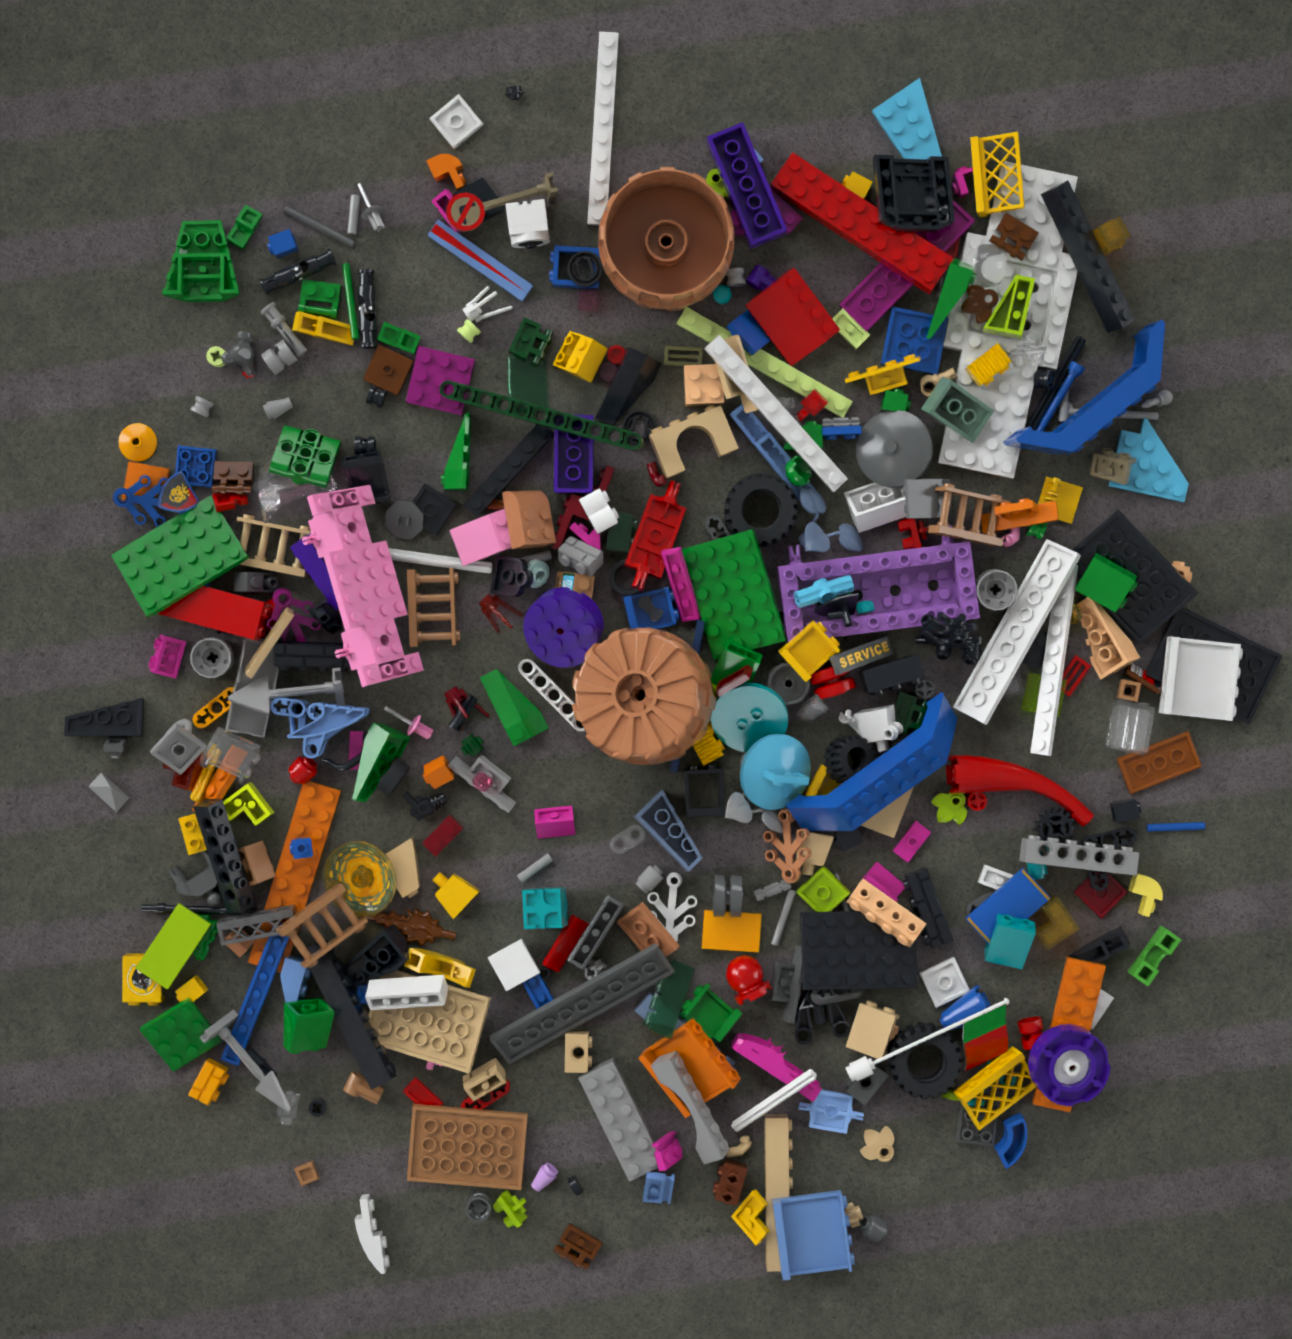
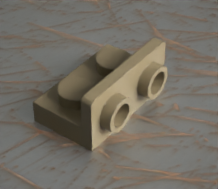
[1090,448,1137,485]

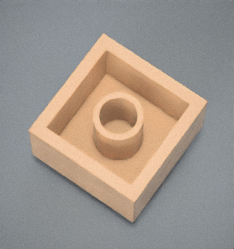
[684,364,724,407]

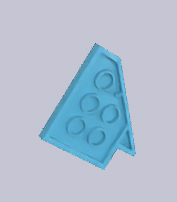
[1108,418,1189,503]

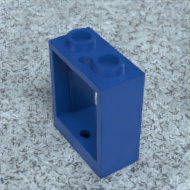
[549,246,601,290]

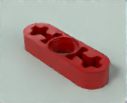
[460,1078,510,1109]

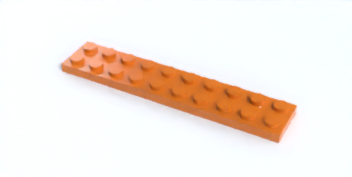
[248,781,342,973]

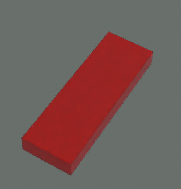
[542,914,588,973]

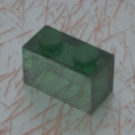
[606,512,637,553]

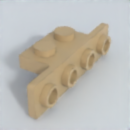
[715,335,758,413]

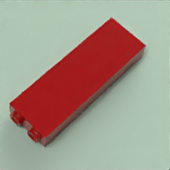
[158,586,271,641]

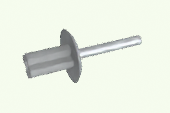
[358,183,385,232]

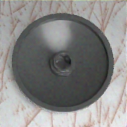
[856,410,933,488]

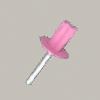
[384,706,433,739]

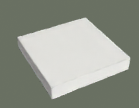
[429,94,483,149]
[488,938,540,991]
[919,956,970,1008]

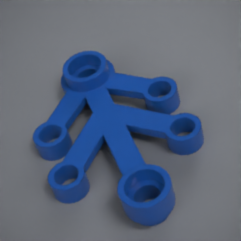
[113,475,188,527]

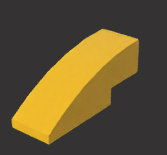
[292,311,354,346]

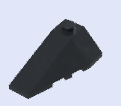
[595,347,661,426]

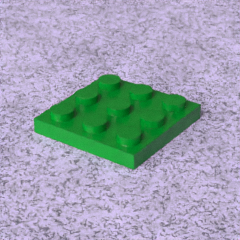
[140,997,222,1072]

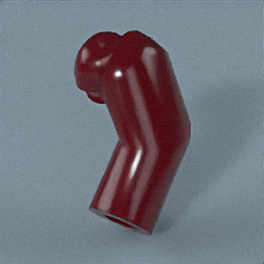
[646,462,667,487]

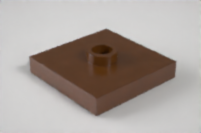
[363,344,414,396]

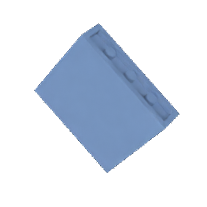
[772,1190,855,1280]

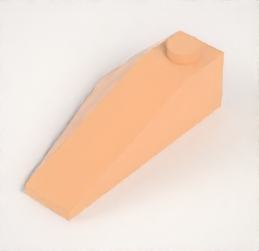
[1077,597,1140,679]

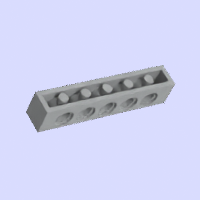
[1019,835,1139,876]

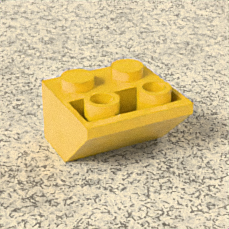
[553,331,608,383]

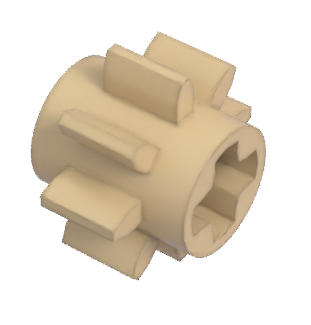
[844,1202,863,1228]

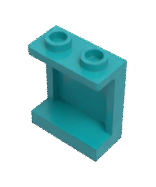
[984,914,1036,969]

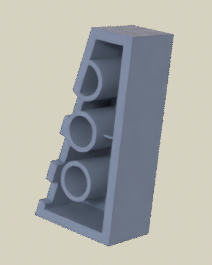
[633,789,702,872]

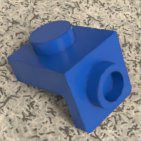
[290,837,313,859]

